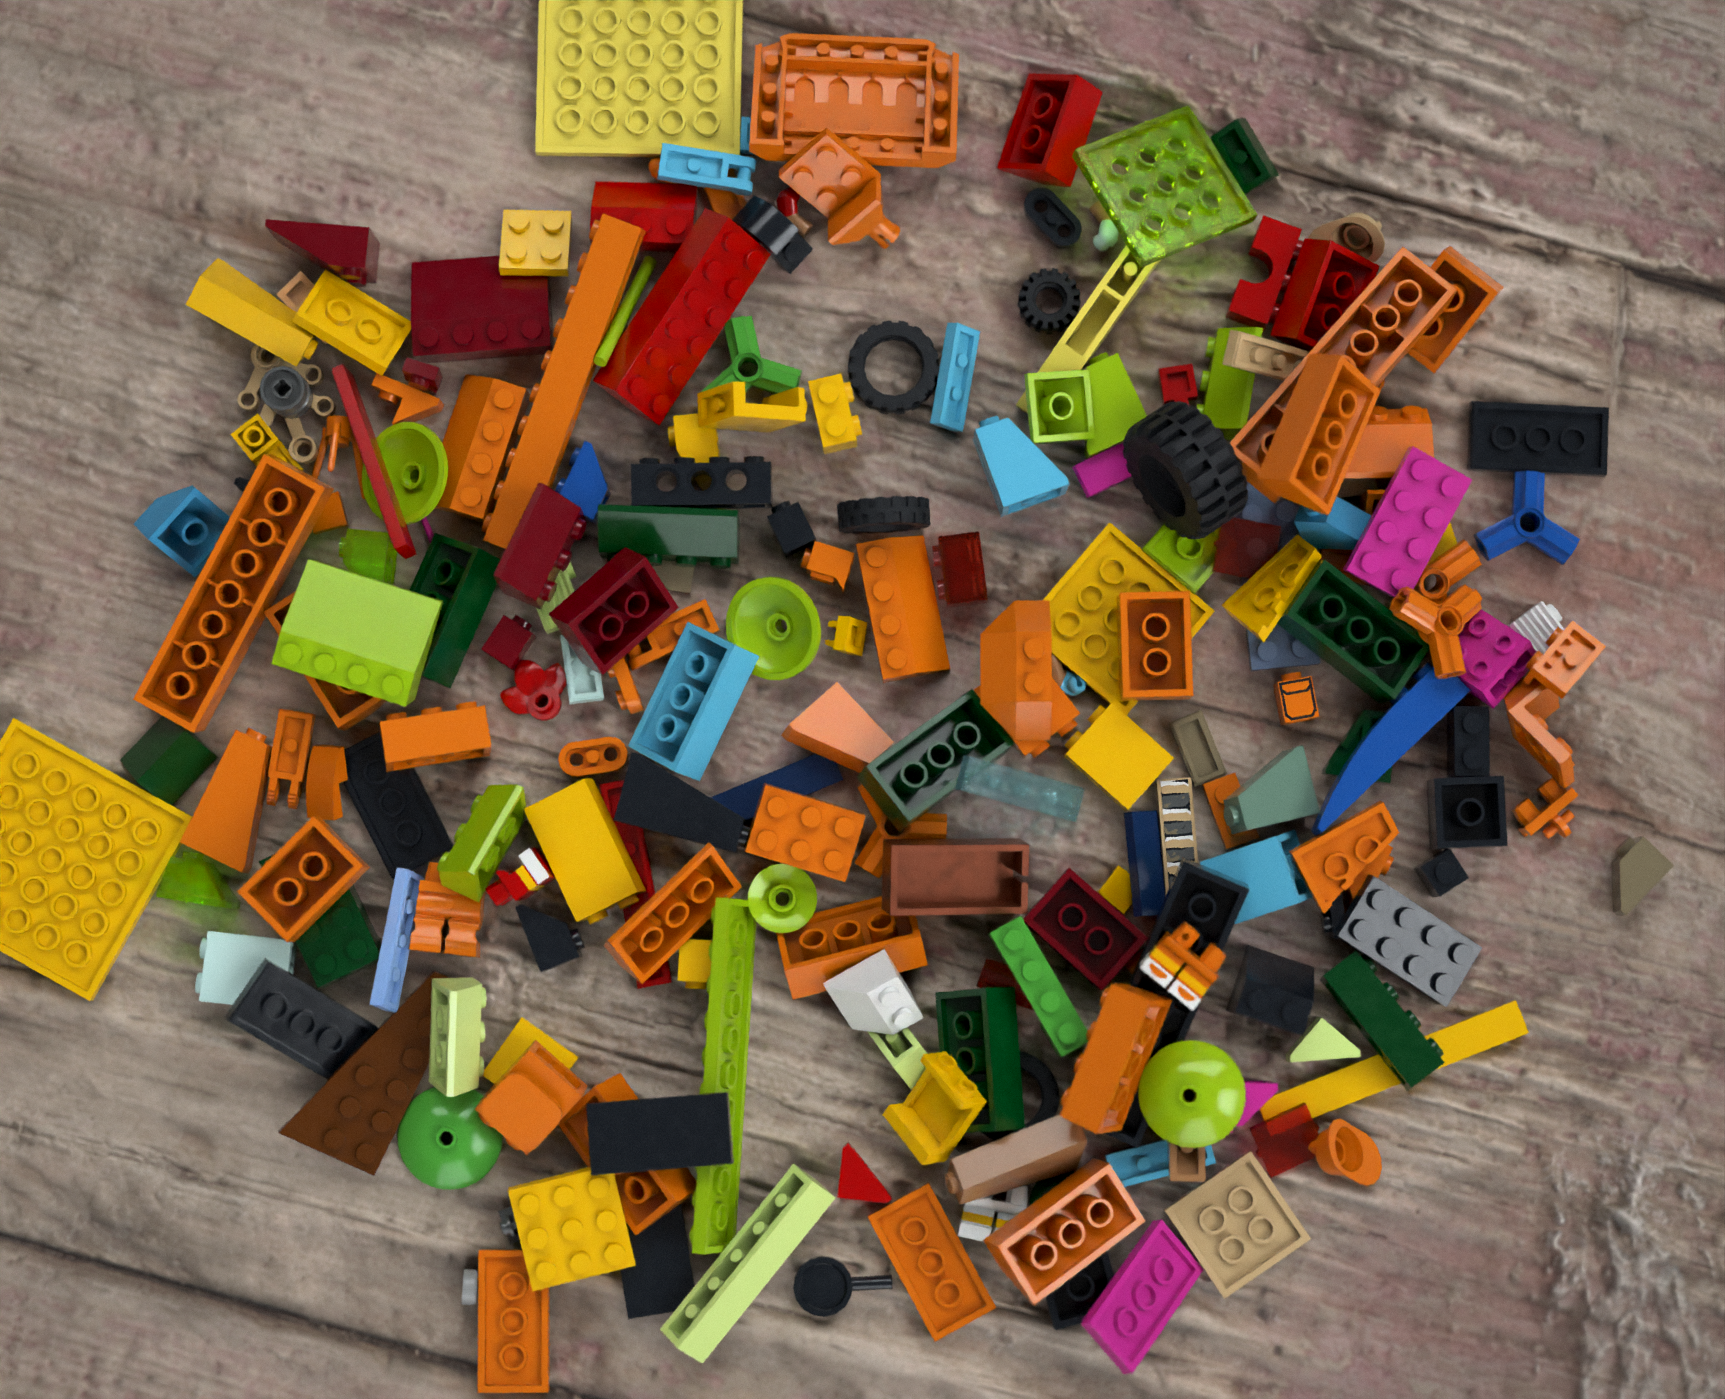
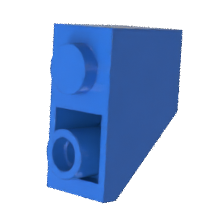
[555,441,611,525]

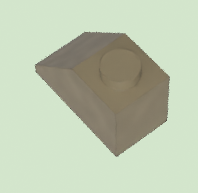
[1611,836,1674,916]

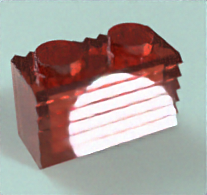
[932,531,988,608]

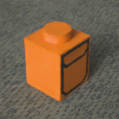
[1273,672,1319,725]

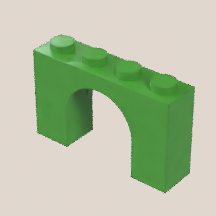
[987,916,1089,1057]

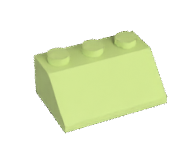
[429,977,486,1097]

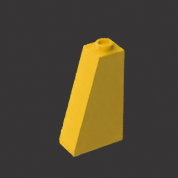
[185,258,319,367]

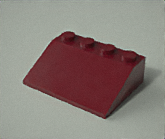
[411,255,554,364]

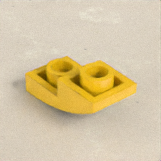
[230,413,304,471]

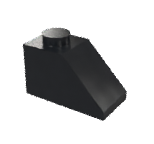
[515,904,585,972]

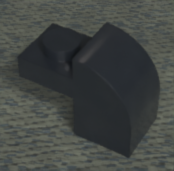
[732,195,813,274]

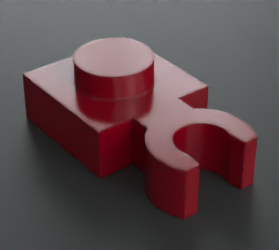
[402,357,443,396]

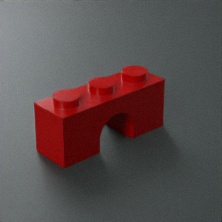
[1225,215,1304,331]

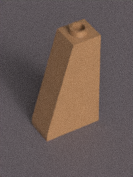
[945,1114,1087,1205]

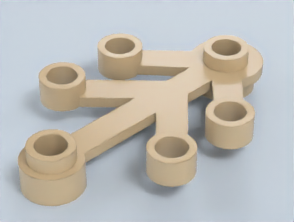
[237,344,336,464]

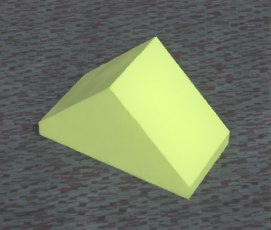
[1285,1017,1361,1062]

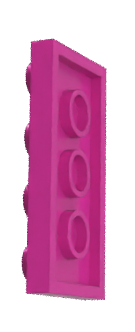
[1343,446,1472,598]
[1081,1219,1204,1374]

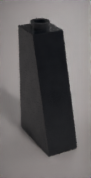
[614,752,750,853]

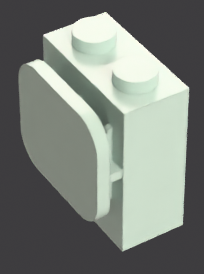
[195,931,297,1005]

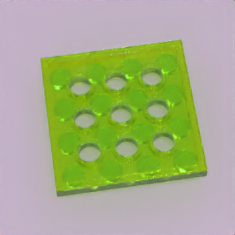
[1072,105,1258,268]

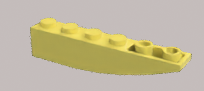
[1016,231,1164,414]

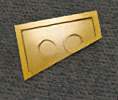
[1222,535,1322,642]

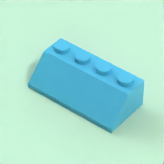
[628,622,759,781]

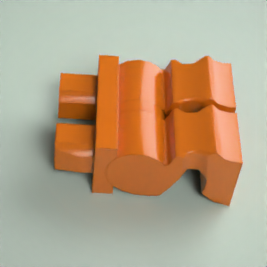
[409,862,486,958]

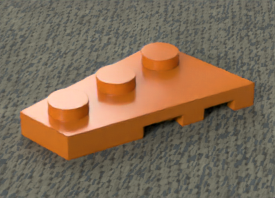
[1289,801,1400,914]

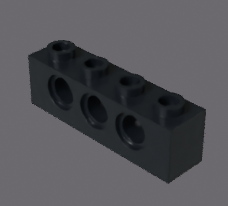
[631,456,773,509]

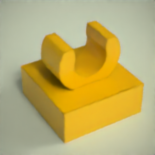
[825,615,868,656]

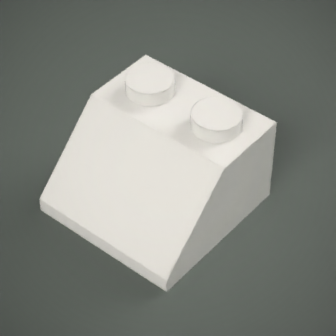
[823,949,924,1035]

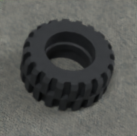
[1123,402,1248,539]

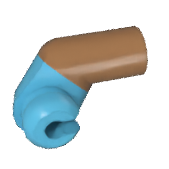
[1052,655,1086,696]

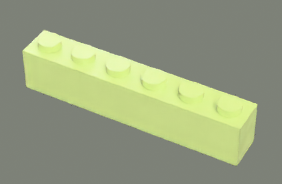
[660,1163,836,1364]

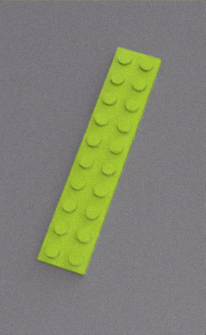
[690,897,757,1255]

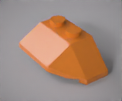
[980,600,1052,740]

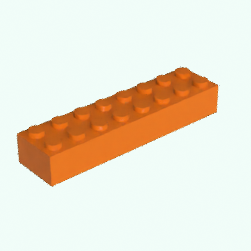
[1230,247,1457,504]
[133,454,334,733]

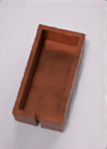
[882,838,1029,916]

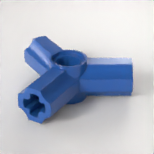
[1474,470,1580,565]

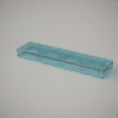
[955,755,1085,822]

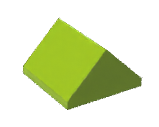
[1024,369,1095,444]

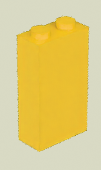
[524,778,646,925]

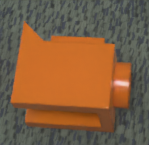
[801,541,855,594]

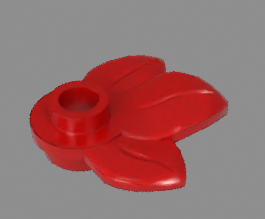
[500,660,567,721]

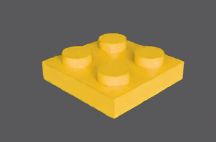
[499,210,572,276]

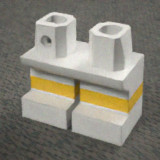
[957,1185,1029,1242]

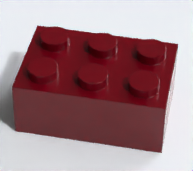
[549,547,679,675]
[1023,868,1148,991]

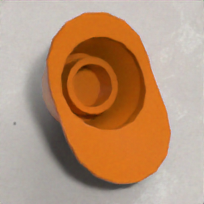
[1308,1118,1382,1186]

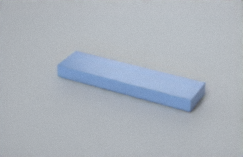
[369,868,424,1013]

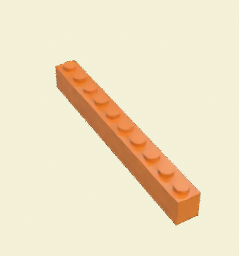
[482,214,646,549]

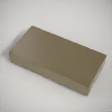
[1168,710,1227,787]

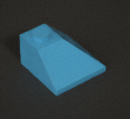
[134,485,230,577]

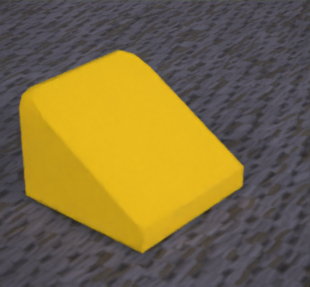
[1097,865,1132,914]

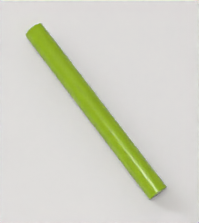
[593,256,657,367]

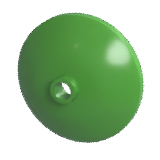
[398,1087,503,1190]

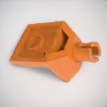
[778,127,900,249]
[1504,678,1575,789]

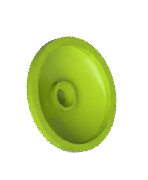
[362,422,448,525]
[726,577,821,680]
[1139,1040,1246,1148]

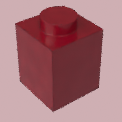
[481,614,536,671]

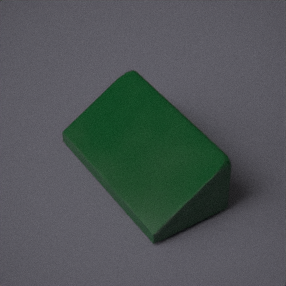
[1210,118,1279,195]

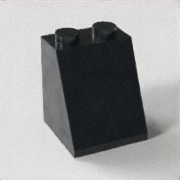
[1226,945,1314,1035]

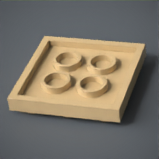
[1163,1150,1311,1299]

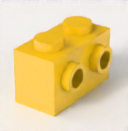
[808,373,862,454]

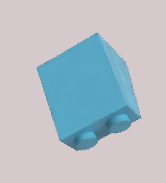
[973,416,1069,517]
[1200,830,1312,925]

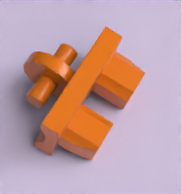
[1512,777,1579,839]

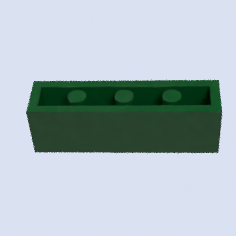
[1320,951,1445,1091]

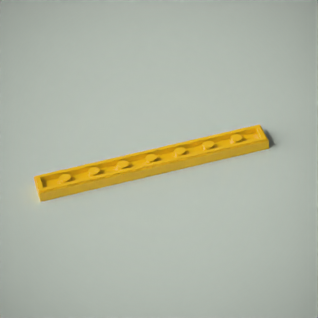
[1259,1000,1529,1135]

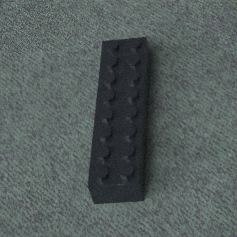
[1104,857,1249,1148]

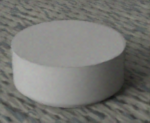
[461,1269,478,1305]

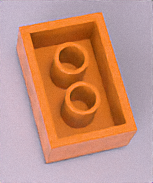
[1117,591,1193,701]
[380,702,492,772]
[744,783,866,882]
[237,816,370,942]

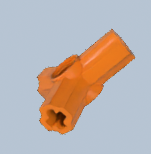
[1413,539,1482,632]
[1389,584,1483,679]
[854,785,947,879]

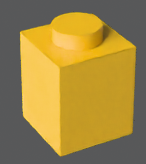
[677,939,712,989]

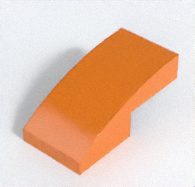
[306,744,348,821]

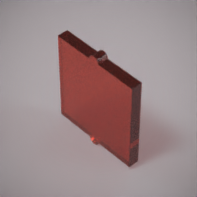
[1212,517,1281,579]
[1249,1102,1320,1178]

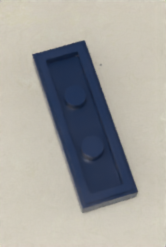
[1124,810,1166,917]

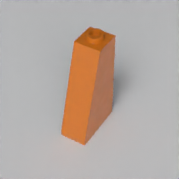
[180,727,273,874]

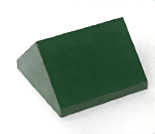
[120,716,219,805]

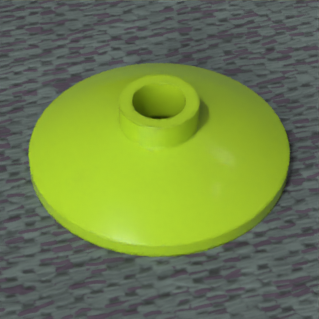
[748,864,817,933]

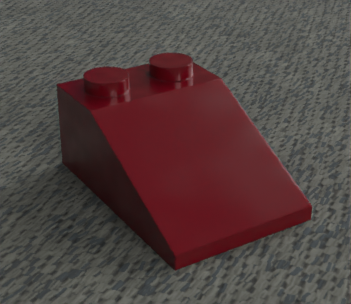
[265,219,380,287]

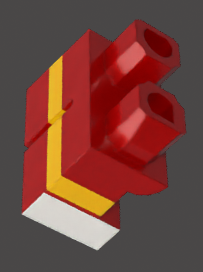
[485,848,556,906]

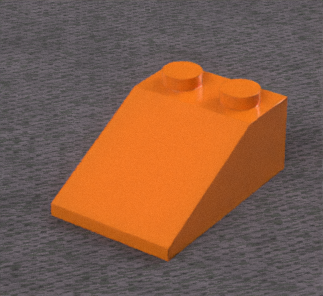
[1408,246,1504,374]

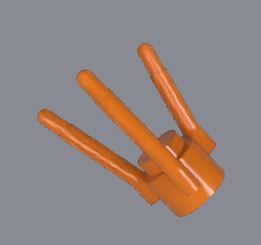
[311,415,365,499]

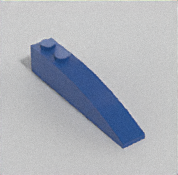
[1311,662,1471,836]

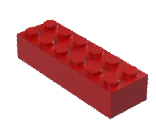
[592,208,771,425]

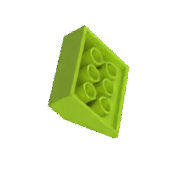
[271,559,443,707]

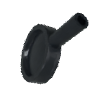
[793,1255,893,1317]

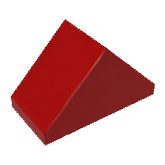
[837,1141,892,1203]

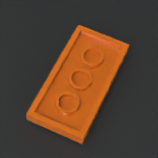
[867,1182,996,1342]
[478,1249,550,1393]

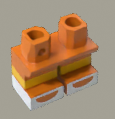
[1140,921,1226,1011]

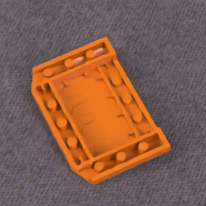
[749,33,959,168]

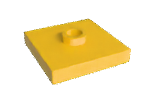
[483,1017,579,1084]

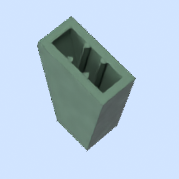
[1223,745,1320,834]

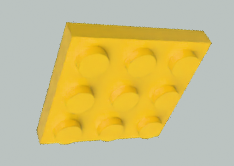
[508,1167,636,1291]

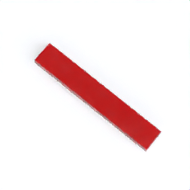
[332,364,417,559]
[599,780,673,989]

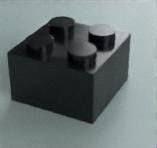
[1427,776,1508,850]
[1045,1251,1114,1330]

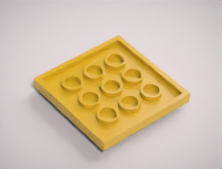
[1043,522,1215,715]

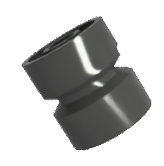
[259,366,313,419]

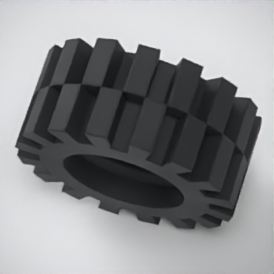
[1018,268,1081,334]

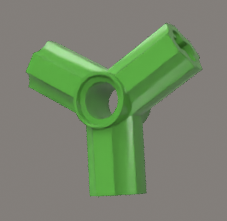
[701,316,802,394]

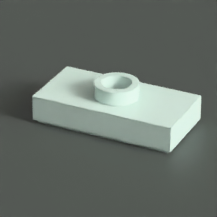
[560,635,604,705]

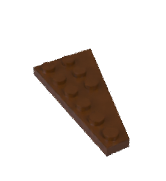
[278,970,451,1176]

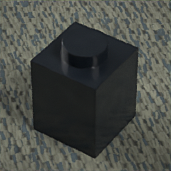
[767,501,816,558]
[1414,848,1469,898]

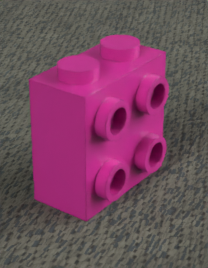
[1457,609,1536,709]

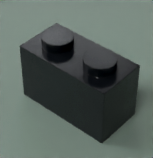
[1447,706,1490,778]

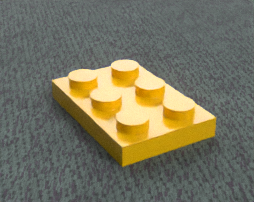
[292,269,411,376]

